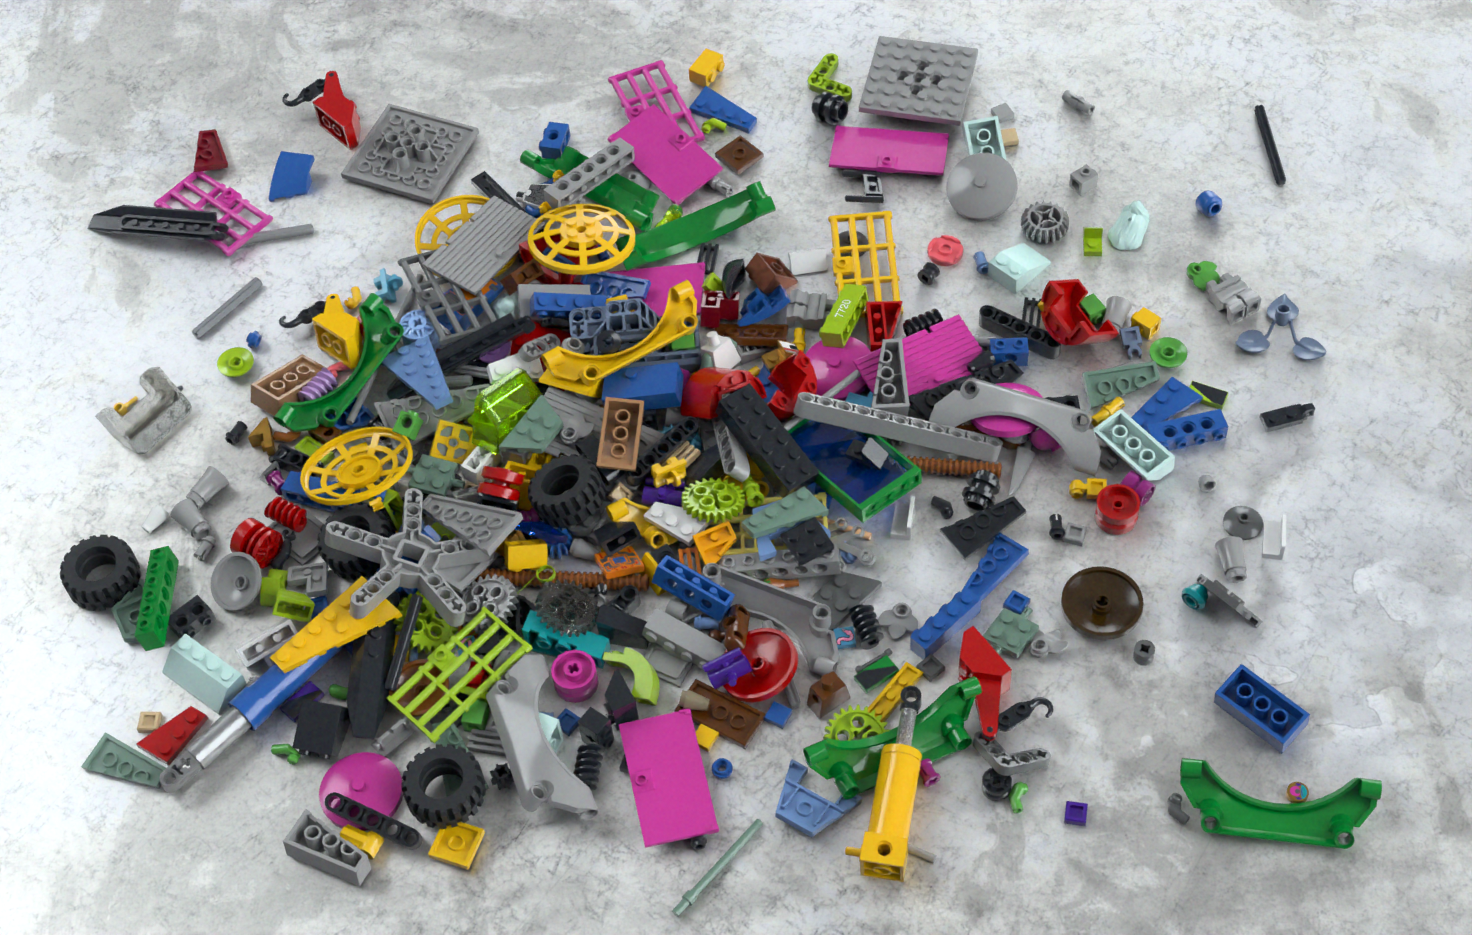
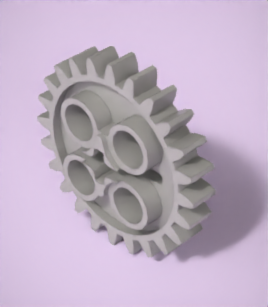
[460,574,518,633]

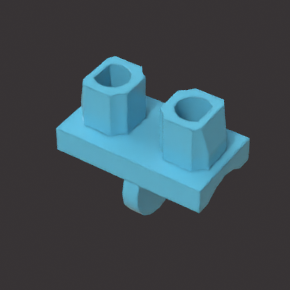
[373,268,403,303]

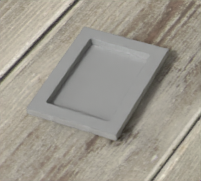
[268,503,323,565]
[438,535,499,593]
[643,629,708,688]

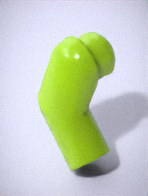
[701,118,727,134]

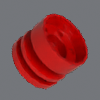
[230,518,283,568]

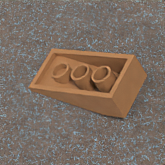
[251,354,327,416]
[597,397,644,471]

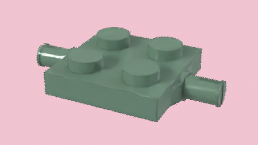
[406,454,465,497]
[983,606,1039,658]

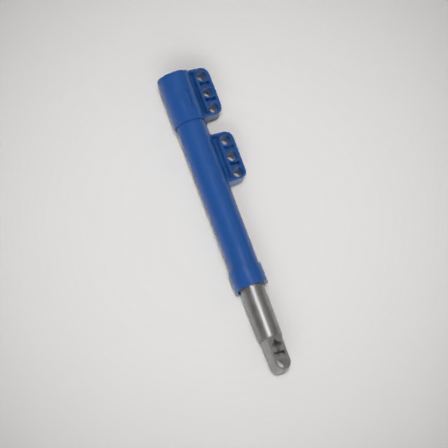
[160,531,437,793]

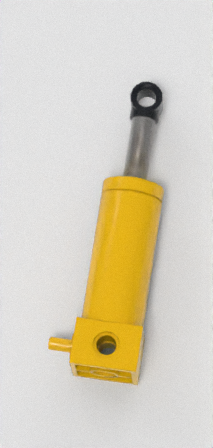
[845,686,922,882]

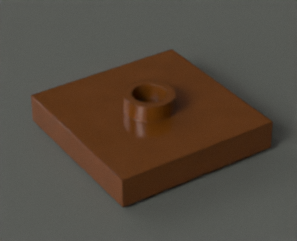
[715,135,764,175]

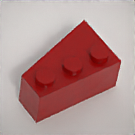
[865,301,903,352]

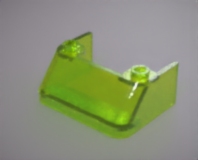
[472,367,543,455]

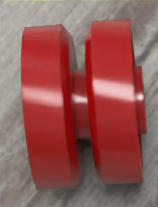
[477,466,525,502]
[1094,484,1140,535]

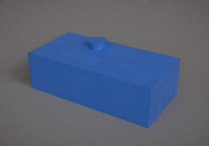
[602,362,684,410]
[1214,664,1310,754]

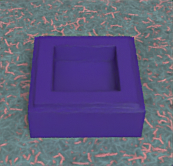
[1064,801,1088,826]

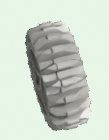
[1021,200,1069,244]

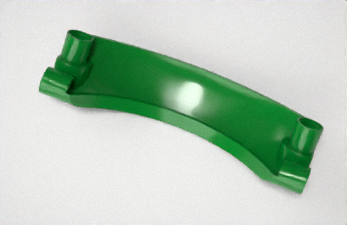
[615,181,776,271]

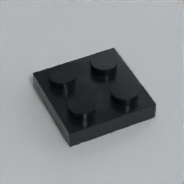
[780,517,834,567]

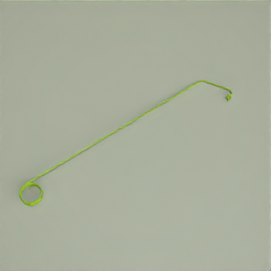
[453,565,556,654]

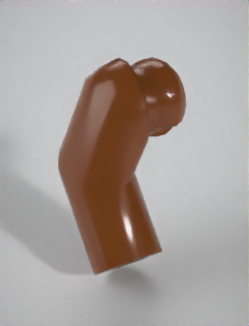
[273,431,301,443]

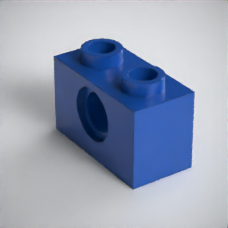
[539,122,571,160]
[989,338,1029,366]

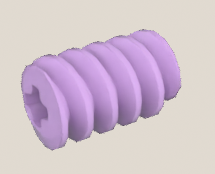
[297,367,338,402]

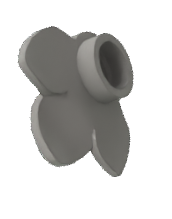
[559,412,594,444]
[878,603,918,639]
[1030,629,1068,658]

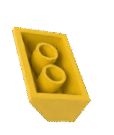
[539,369,604,398]

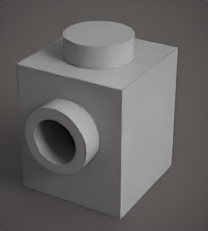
[1069,164,1098,196]

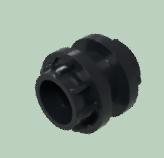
[812,92,848,125]
[962,470,1001,512]

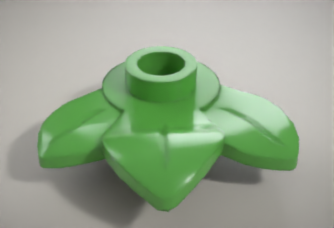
[1187,261,1220,291]

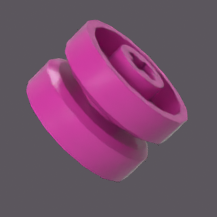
[551,650,599,703]

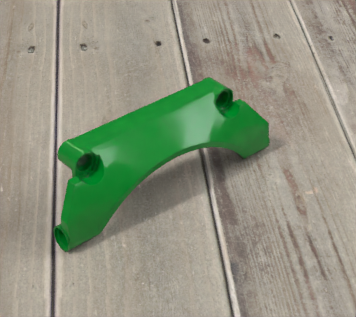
[520,146,660,231]
[273,293,404,432]
[803,676,982,799]
[1180,758,1382,849]

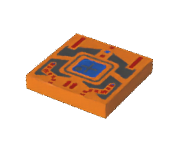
[594,546,644,580]

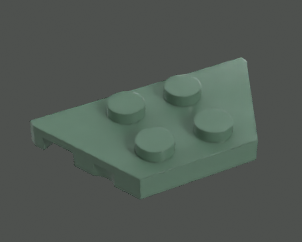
[499,395,564,453]
[111,579,168,643]

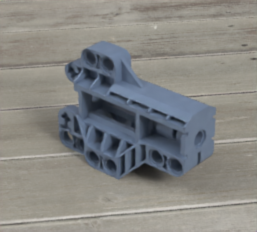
[569,298,701,399]

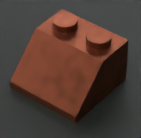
[745,253,798,294]

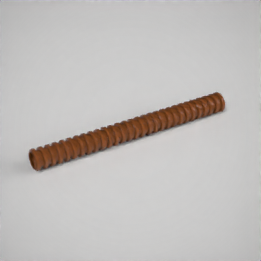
[827,450,1002,479]
[474,568,649,592]

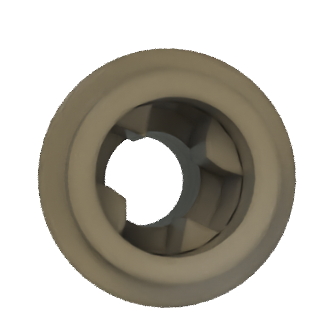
[678,690,710,711]

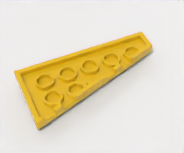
[270,576,403,673]

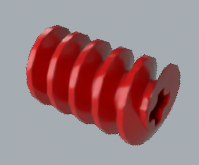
[264,496,307,533]

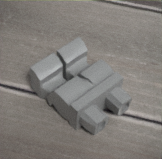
[1206,272,1261,325]
[786,289,836,330]

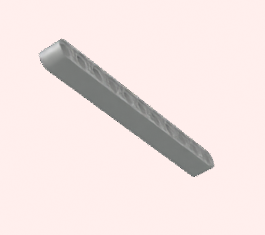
[794,392,1003,462]

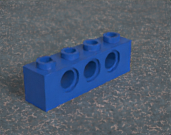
[1146,409,1228,451]
[652,555,735,622]

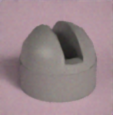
[1198,475,1216,492]

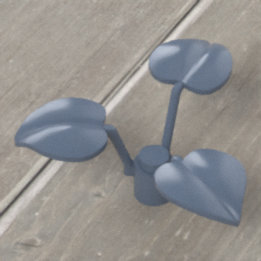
[1235,293,1326,360]

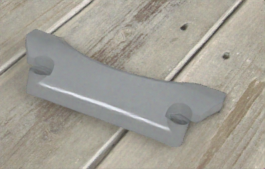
[929,378,1101,476]
[665,563,840,676]
[486,654,598,820]

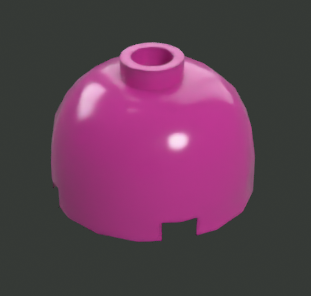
[1027,428,1061,452]

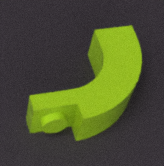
[602,647,660,706]

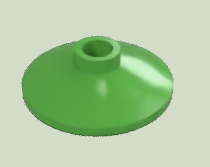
[1149,337,1188,368]

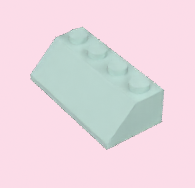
[1092,409,1175,480]
[162,634,247,715]

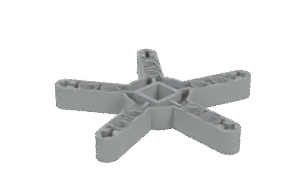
[325,488,495,627]

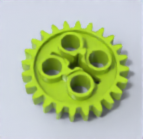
[682,478,745,523]
[393,591,458,655]
[823,704,889,741]

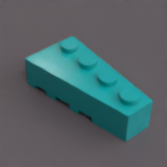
[522,610,611,669]

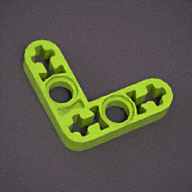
[807,53,852,102]

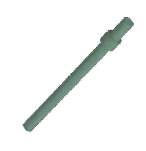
[672,819,763,917]

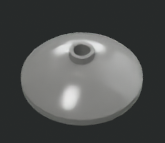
[211,552,262,611]

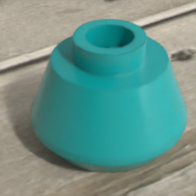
[1182,584,1208,610]

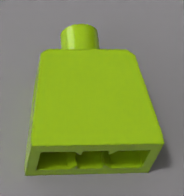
[272,589,315,623]

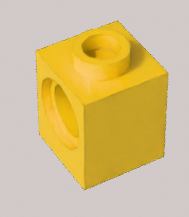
[1131,307,1161,341]

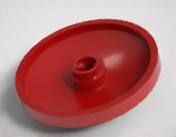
[723,628,798,702]

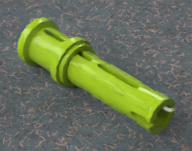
[742,474,764,507]

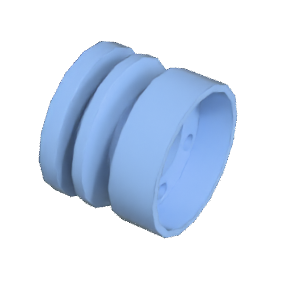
[399,309,441,352]

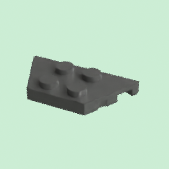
[813,571,882,631]
[1197,574,1263,627]

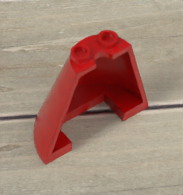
[519,232,599,285]

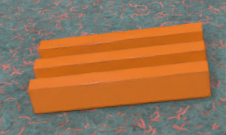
[678,547,702,575]

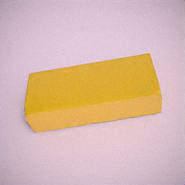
[639,552,667,596]

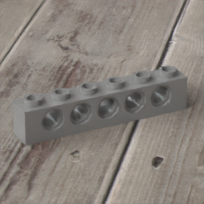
[543,138,635,209]
[719,544,841,581]

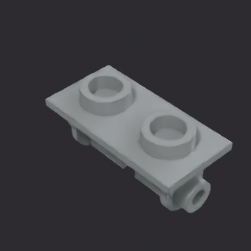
[371,717,415,757]

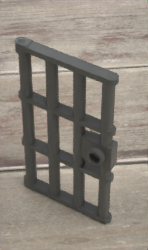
[398,246,497,345]

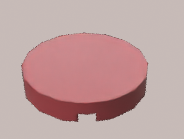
[927,235,963,266]

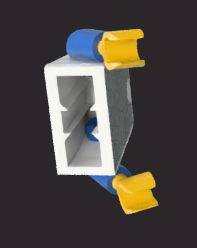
[516,170,564,221]

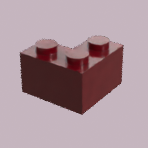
[701,290,740,328]

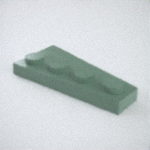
[1082,361,1160,410]
[741,486,829,539]
[431,721,489,797]
[81,732,166,789]

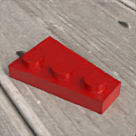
[136,706,208,766]

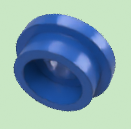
[246,331,262,348]
[712,758,733,779]

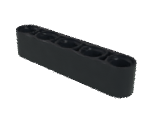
[979,305,1061,359]
[625,417,699,487]
[324,792,423,850]

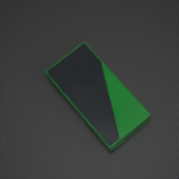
[854,655,899,694]

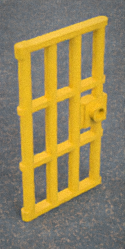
[828,211,904,318]

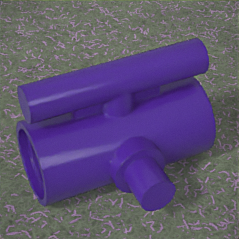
[642,477,685,507]
[702,647,752,689]

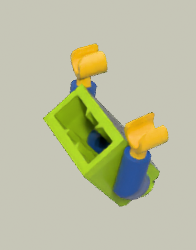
[369,489,404,534]

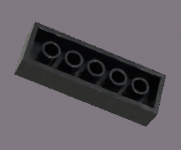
[715,383,819,498]

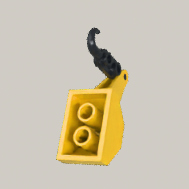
[279,294,363,369]

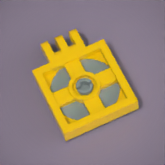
[429,419,483,464]

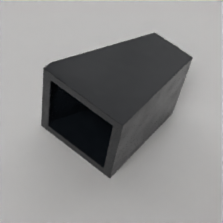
[292,699,350,759]

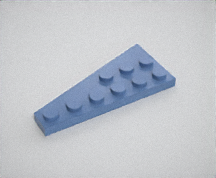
[381,336,454,410]

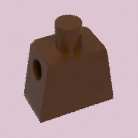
[807,671,850,719]

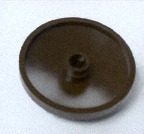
[1061,566,1144,640]

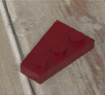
[194,129,228,172]

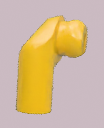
[344,286,362,309]

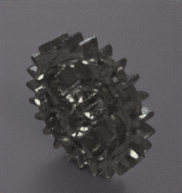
[535,579,600,638]

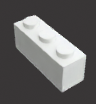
[234,618,298,667]

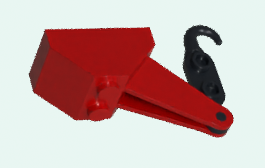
[282,71,361,151]
[958,626,1053,741]

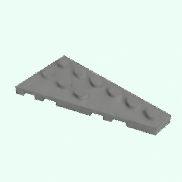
[374,384,498,451]
[422,494,523,556]

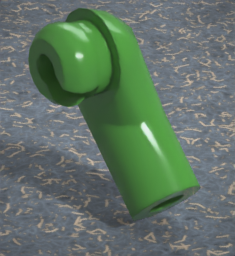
[271,744,300,765]

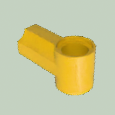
[340,824,385,860]

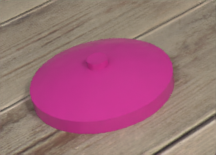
[805,337,871,401]
[971,383,1043,438]
[319,752,403,831]

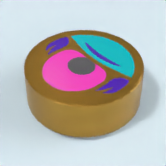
[1286,782,1309,803]

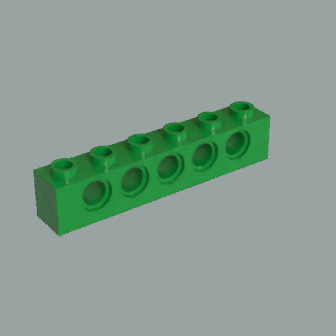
[135,546,179,651]

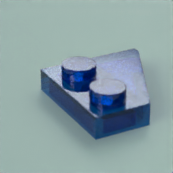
[515,521,568,545]

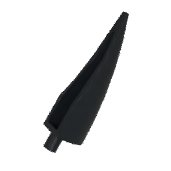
[722,258,746,299]

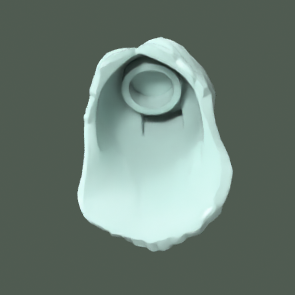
[1108,200,1150,251]
[489,293,519,320]

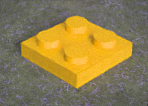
[428,822,485,870]

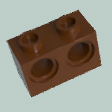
[500,258,544,296]

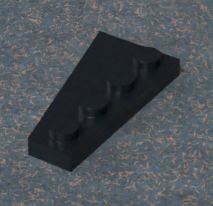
[940,496,1026,560]

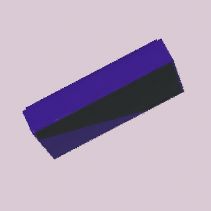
[280,681,325,723]

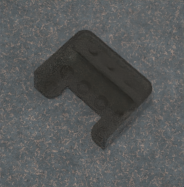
[95,367,192,454]

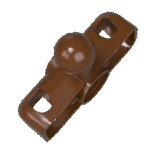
[708,604,750,652]

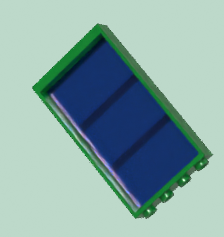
[788,398,922,523]

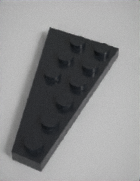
[908,359,1024,428]

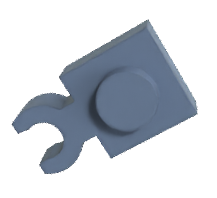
[1120,326,1142,360]

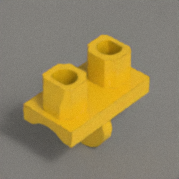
[651,456,687,488]

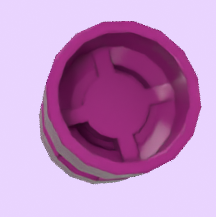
[1120,471,1156,506]

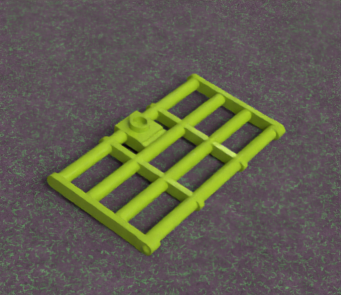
[386,606,533,744]

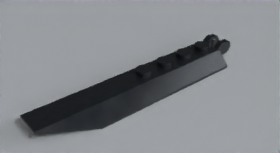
[88,205,229,241]
[386,313,536,400]
[346,572,400,740]

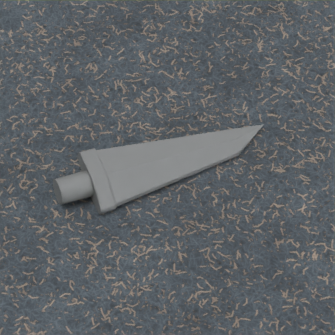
[1008,441,1035,496]

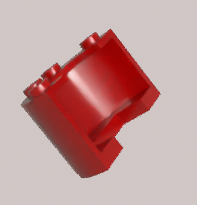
[1041,279,1119,346]
[766,350,817,423]
[680,367,767,419]

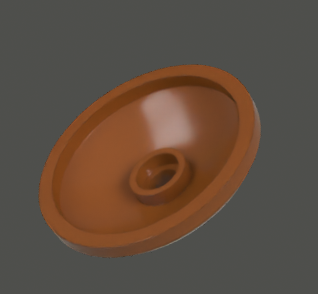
[389,659,450,717]

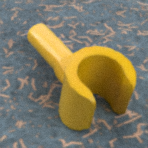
[113,396,138,416]

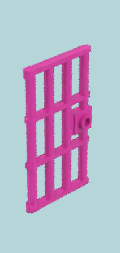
[608,60,705,143]
[154,171,273,256]

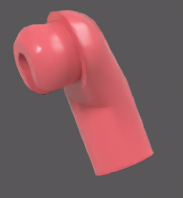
[327,362,351,378]

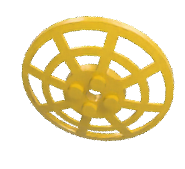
[415,195,519,279]
[528,204,635,275]
[300,427,413,506]

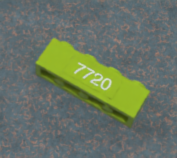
[819,284,869,348]

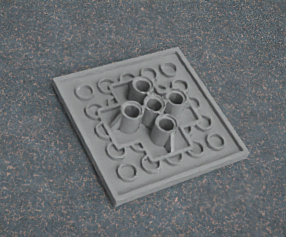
[859,36,978,126]
[341,104,479,204]

